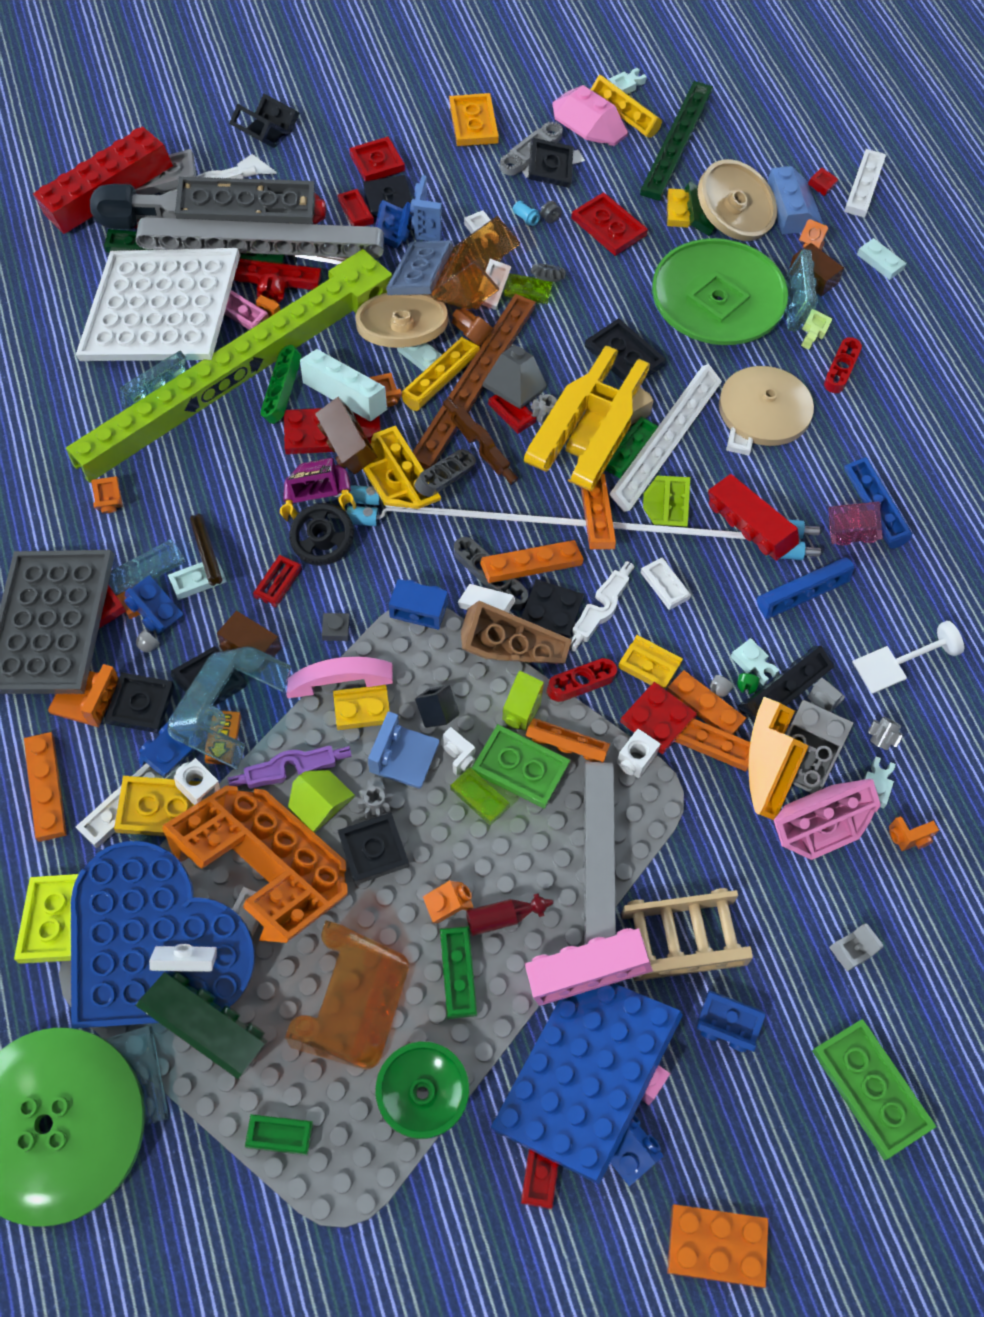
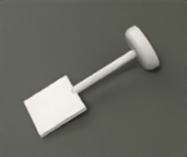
[852,621,964,695]

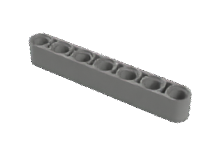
[584,761,616,945]

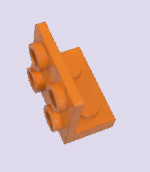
[48,664,119,728]

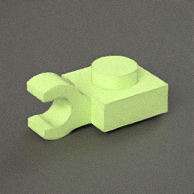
[801,309,832,350]

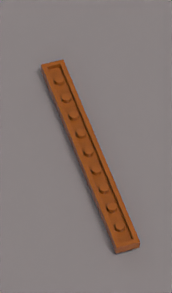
[413,294,536,470]

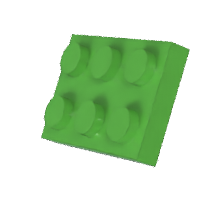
[472,724,570,809]

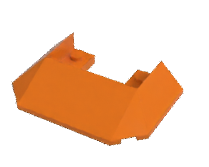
[162,785,348,943]

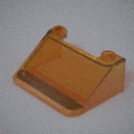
[285,920,409,1070]

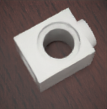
[617,729,660,778]
[174,758,220,805]

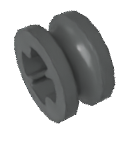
[540,201,562,224]

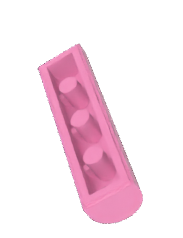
[224,290,269,330]

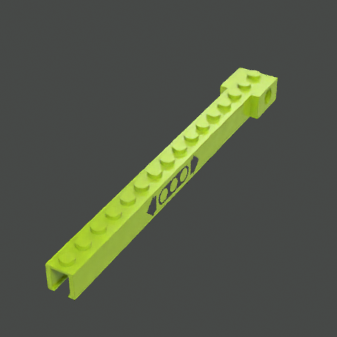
[66,249,392,483]

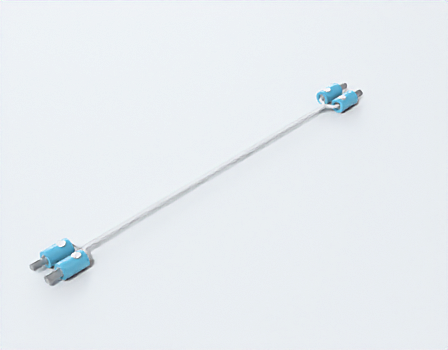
[330,485,821,560]

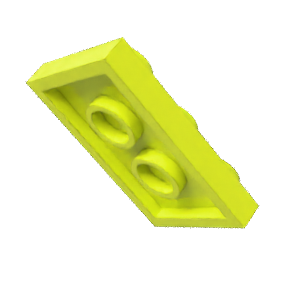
[14,874,78,964]

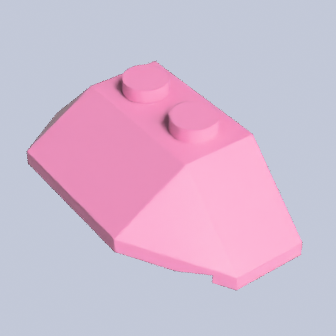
[552,85,628,146]
[774,779,881,860]

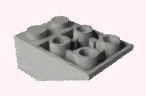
[786,700,854,793]

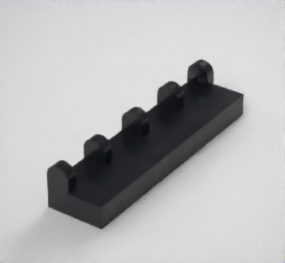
[738,645,834,724]

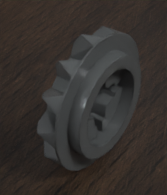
[530,263,566,282]

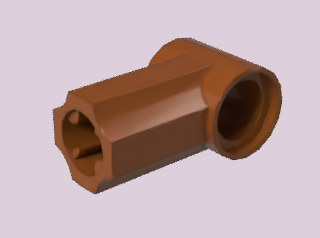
[452,307,494,347]

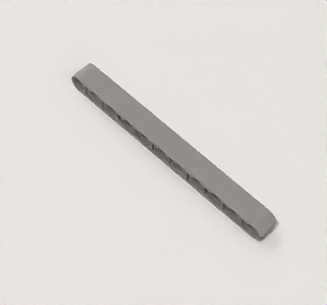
[136,217,384,258]

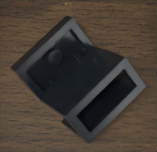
[229,93,300,148]

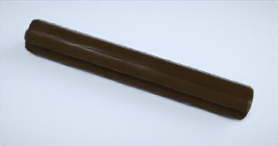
[190,513,222,586]

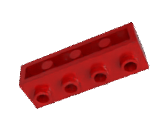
[708,474,799,561]

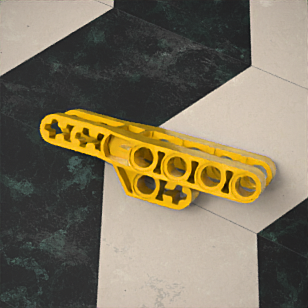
[524,345,650,491]

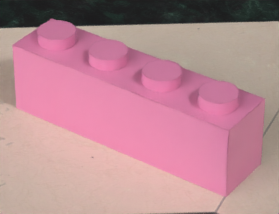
[525,928,653,1006]

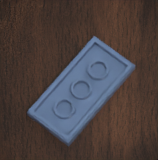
[386,240,454,295]

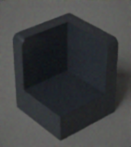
[415,685,459,728]

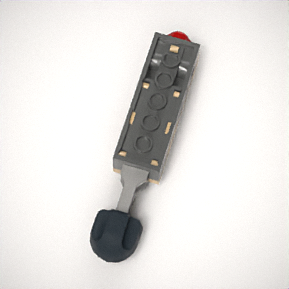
[90,177,326,229]

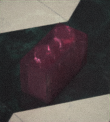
[828,501,883,545]

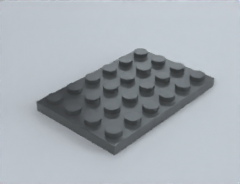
[0,550,115,694]

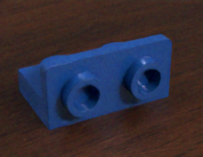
[124,575,184,635]

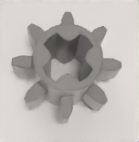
[531,394,557,423]
[868,717,903,750]
[357,783,392,818]

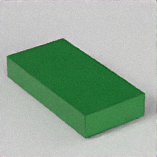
[245,1114,313,1155]

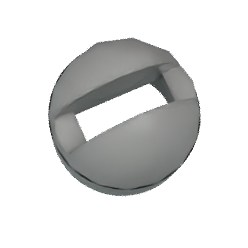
[136,629,160,652]
[710,675,733,698]

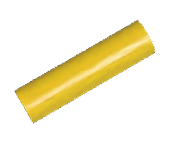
[590,74,662,138]
[401,337,480,411]

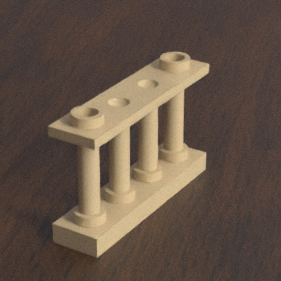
[621,888,753,981]

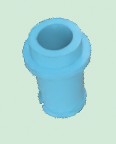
[513,201,540,226]

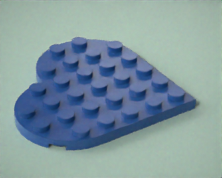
[71,841,255,1029]

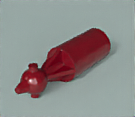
[466,893,553,936]

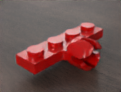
[233,259,321,303]

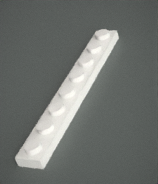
[609,364,722,512]

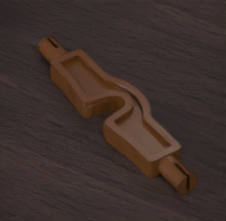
[443,397,518,485]

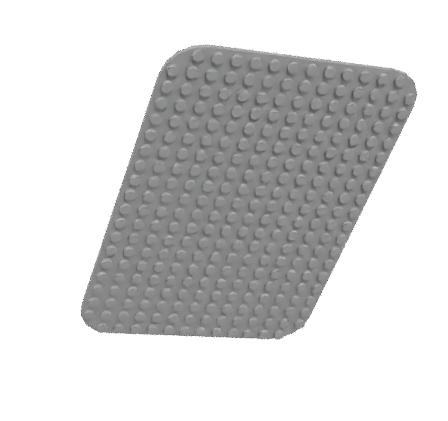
[59,608,684,1228]

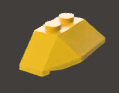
[363,426,441,509]

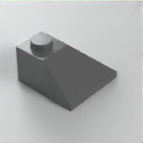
[482,344,547,409]

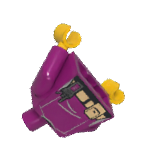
[280,458,356,521]

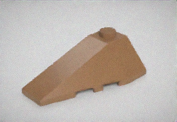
[461,601,572,664]

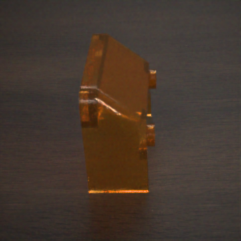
[429,215,520,310]

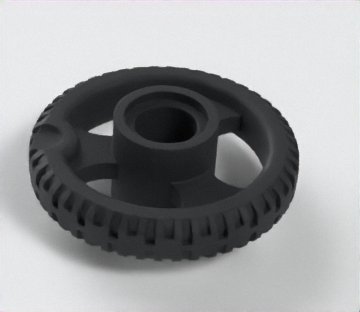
[289,503,354,566]

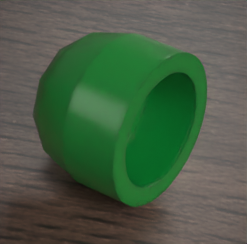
[737,673,760,694]

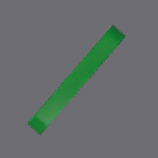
[260,345,302,424]

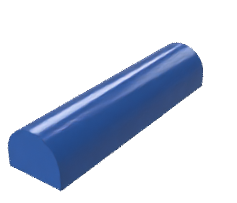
[844,457,913,549]
[757,557,855,619]

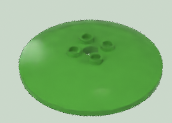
[652,238,788,345]
[0,1028,145,1227]

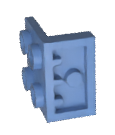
[410,175,442,241]
[368,711,439,789]

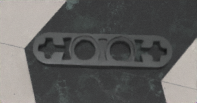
[414,449,476,497]
[454,537,528,611]

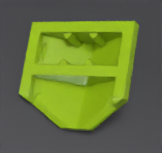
[643,476,690,527]
[288,770,355,833]

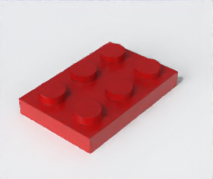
[571,192,648,256]

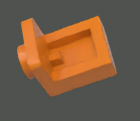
[799,219,828,250]
[369,373,402,407]
[91,476,123,514]
[889,816,939,851]
[422,880,474,923]

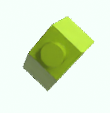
[502,670,544,731]

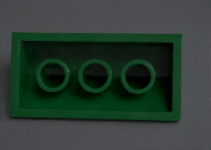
[135,971,268,1079]

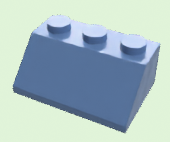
[767,166,824,234]

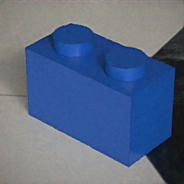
[389,579,448,630]

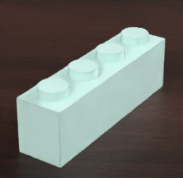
[300,349,387,421]

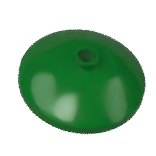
[375,1042,469,1139]

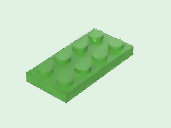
[812,1019,936,1161]

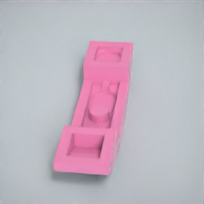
[286,657,393,699]

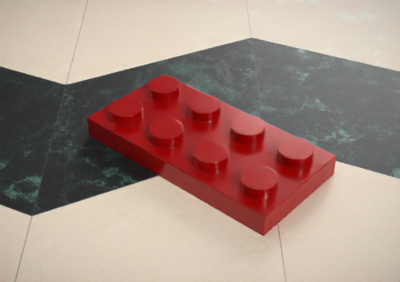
[284,408,381,455]

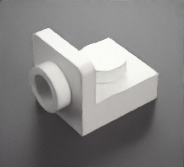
[443,727,476,776]

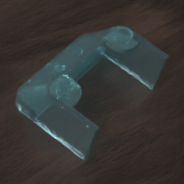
[167,647,292,769]

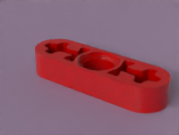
[824,337,862,393]
[547,658,617,702]

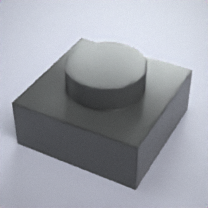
[322,613,350,641]

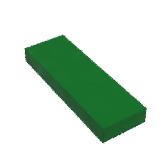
[605,416,658,478]
[440,926,477,1019]

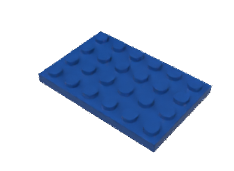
[491,983,683,1185]

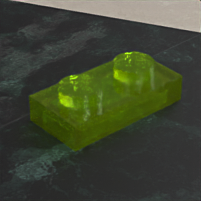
[504,273,553,304]
[450,767,510,826]

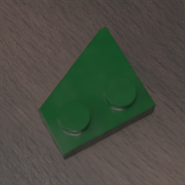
[685,181,715,236]

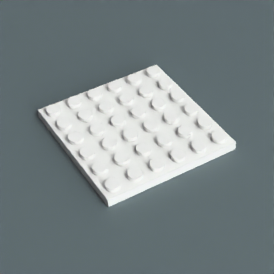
[76,248,240,361]

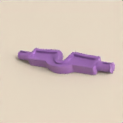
[228,746,352,789]

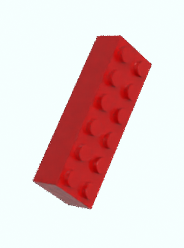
[33,126,173,234]

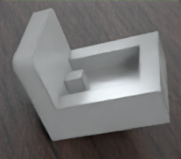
[808,678,845,712]
[829,923,884,972]

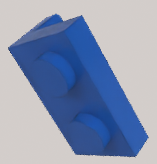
[375,200,413,249]
[138,717,204,778]
[697,990,766,1053]
[610,1114,663,1187]

